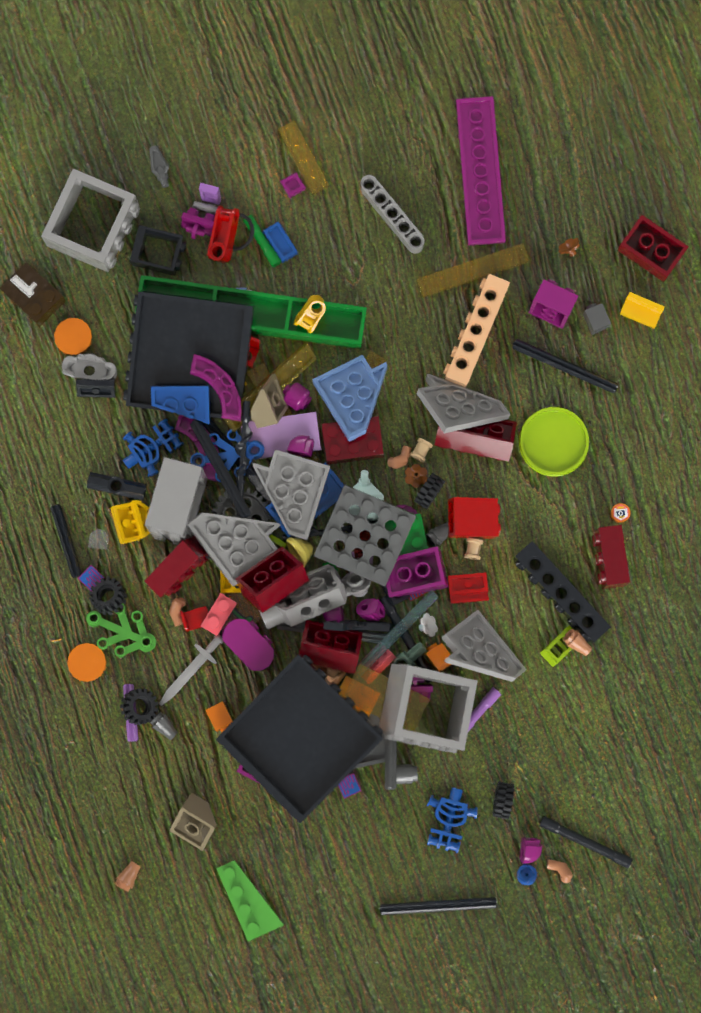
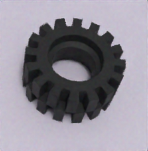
[414,473,446,510]
[89,577,127,615]
[120,689,159,725]
[492,781,515,819]

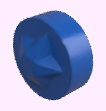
[517,864,537,885]

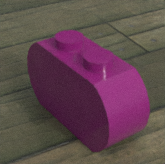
[222,619,274,671]

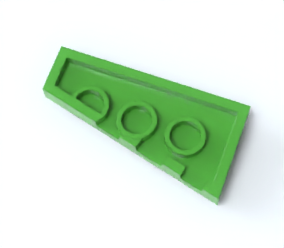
[216,860,284,941]

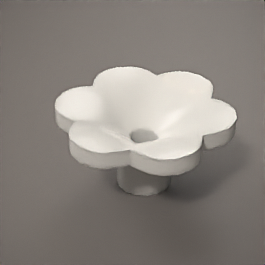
[419,613,438,637]

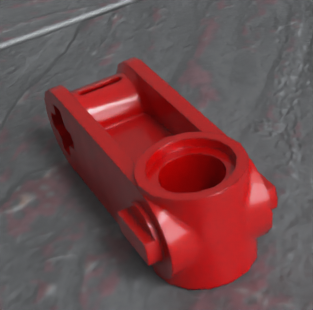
[207,205,240,263]

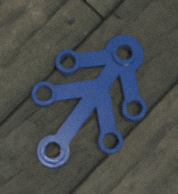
[190,429,265,482]

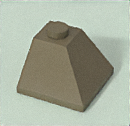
[250,373,288,428]
[169,793,217,851]

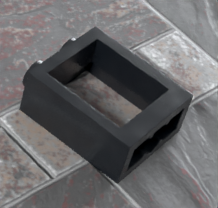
[130,225,187,276]

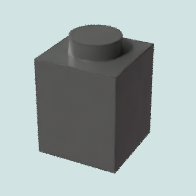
[583,303,611,335]

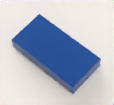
[263,221,298,263]

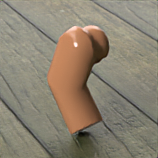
[387,446,412,469]
[169,597,186,627]
[547,860,573,883]

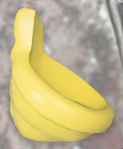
[286,537,313,568]

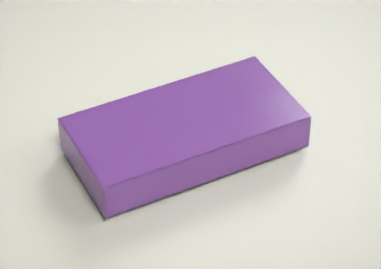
[199,183,221,205]

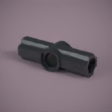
[87,472,147,501]

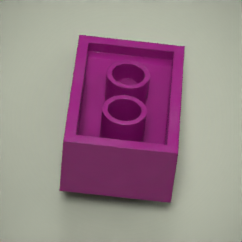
[386,547,449,598]

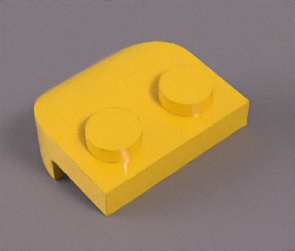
[110,500,150,544]

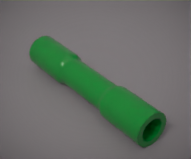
[243,215,282,268]

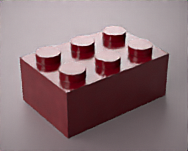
[617,215,689,282]
[322,416,384,465]
[592,525,630,589]
[144,536,209,598]
[236,547,309,613]
[299,620,363,674]

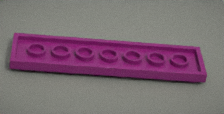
[456,96,506,246]

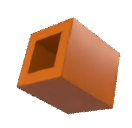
[205,701,233,733]

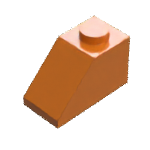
[425,643,452,672]

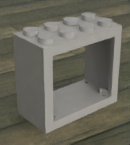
[41,169,140,272]
[145,457,208,546]
[379,664,478,753]

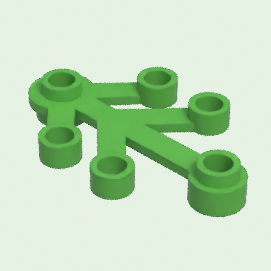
[86,603,156,658]

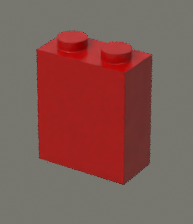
[448,497,501,539]

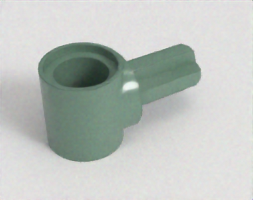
[393,642,426,666]

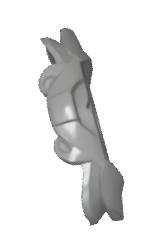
[62,353,117,380]

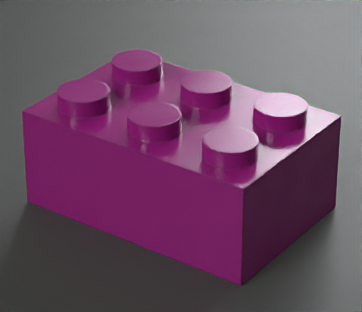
[529,279,578,329]

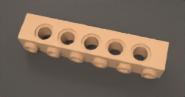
[443,274,510,388]

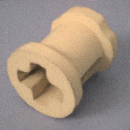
[409,438,433,463]
[464,538,483,560]

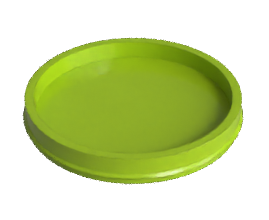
[519,407,589,477]

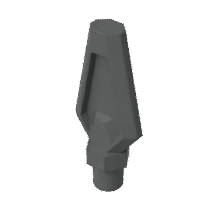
[150,146,169,188]

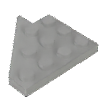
[417,374,510,433]

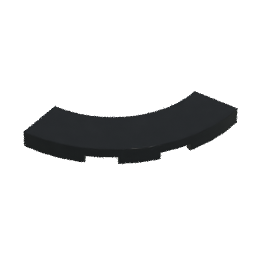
[324,620,394,632]

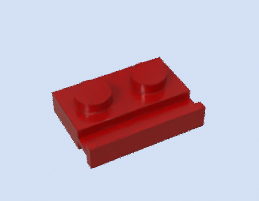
[448,572,489,604]

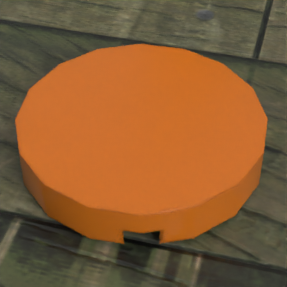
[54,318,92,356]
[67,643,107,682]

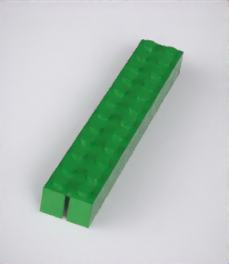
[135,275,367,349]

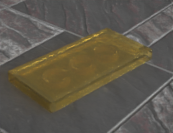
[344,664,430,732]

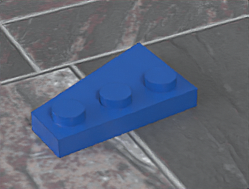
[151,385,210,424]

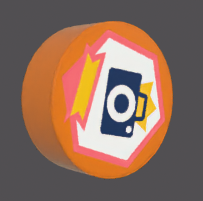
[610,503,630,523]

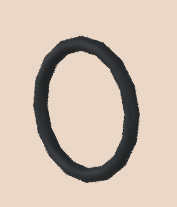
[227,213,254,251]

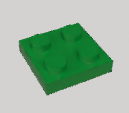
[385,513,428,555]

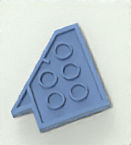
[312,355,387,442]

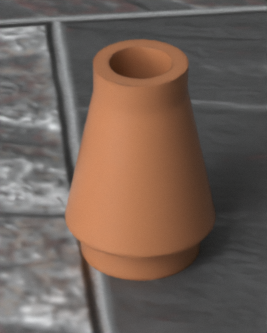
[563,629,592,656]
[115,861,141,892]

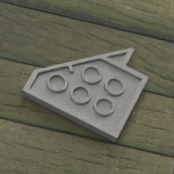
[253,450,330,540]
[187,513,281,586]
[441,610,527,682]

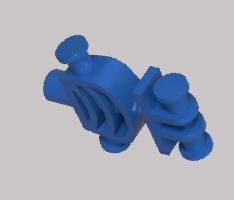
[123,418,184,477]
[427,787,477,853]

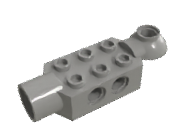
[259,564,371,630]

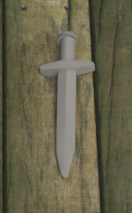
[159,635,223,706]

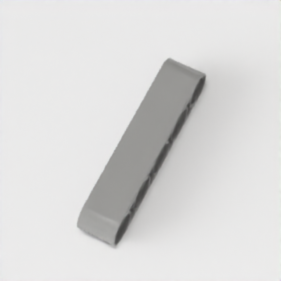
[360,175,424,254]

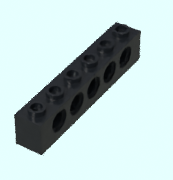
[514,541,611,644]

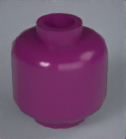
[283,383,312,411]

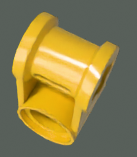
[294,295,326,334]

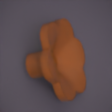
[559,238,580,257]
[405,464,427,488]

